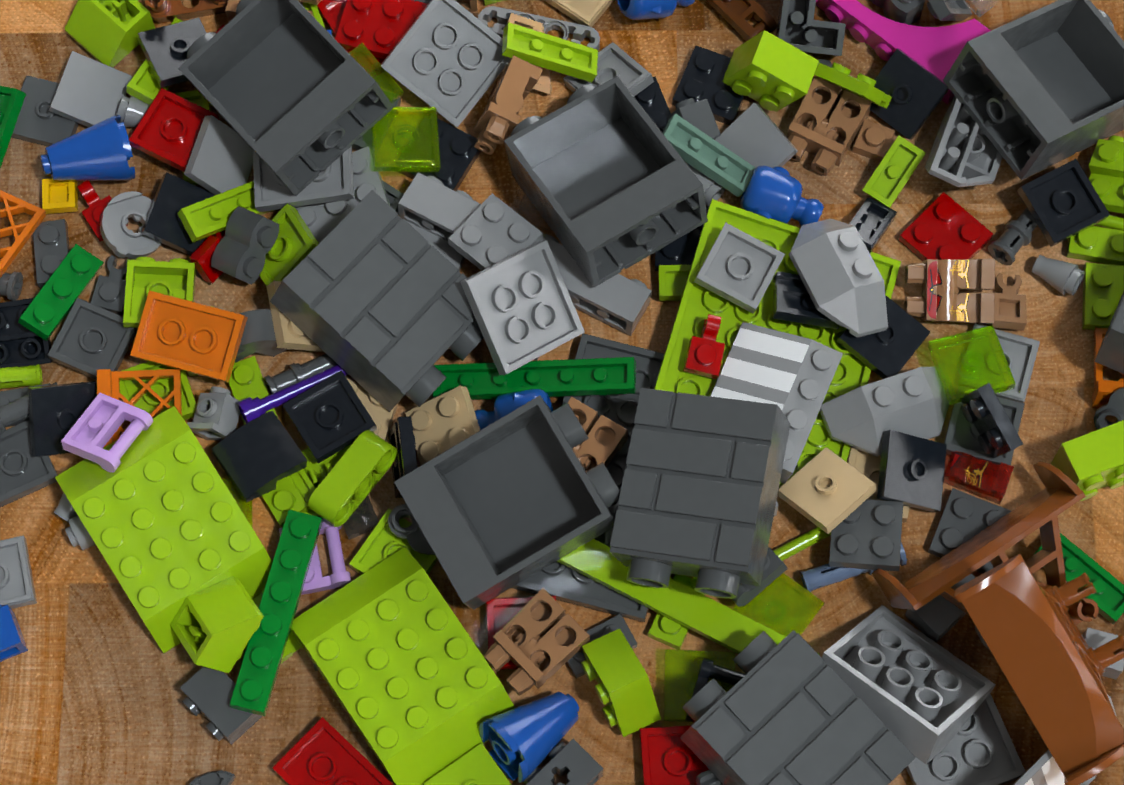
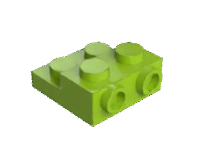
[1089,135,1124,214]
[123,257,196,328]

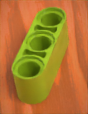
[308,430,398,527]

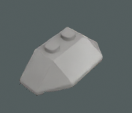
[925,95,1003,187]
[789,218,888,338]
[819,366,952,457]

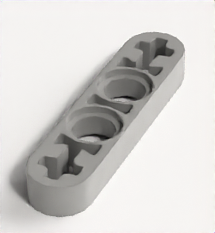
[478,6,600,51]

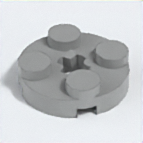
[100,191,161,259]

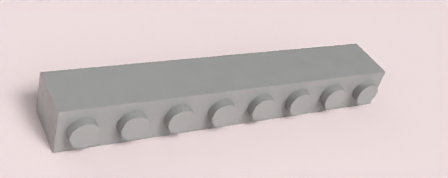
[398,172,652,336]

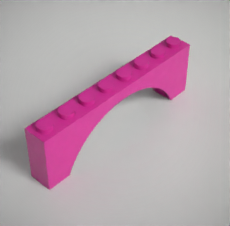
[816,0,991,105]

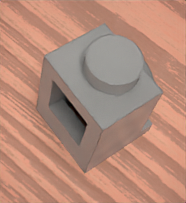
[187,386,240,440]

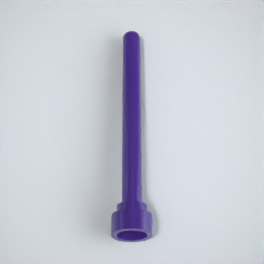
[237,365,349,424]

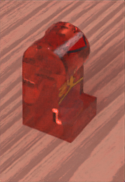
[944,451,1014,505]

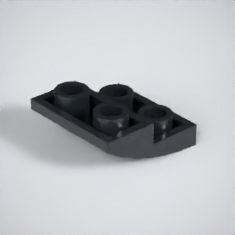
[0,298,52,368]
[212,411,307,503]

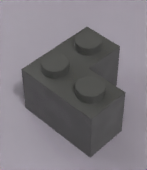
[776,0,846,56]

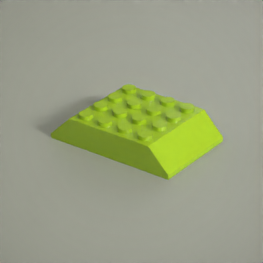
[55,406,273,654]
[291,547,515,785]

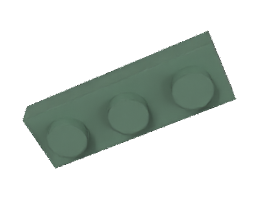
[663,114,755,197]

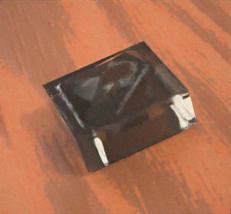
[343,495,379,540]

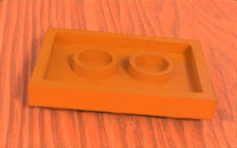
[130,290,248,383]

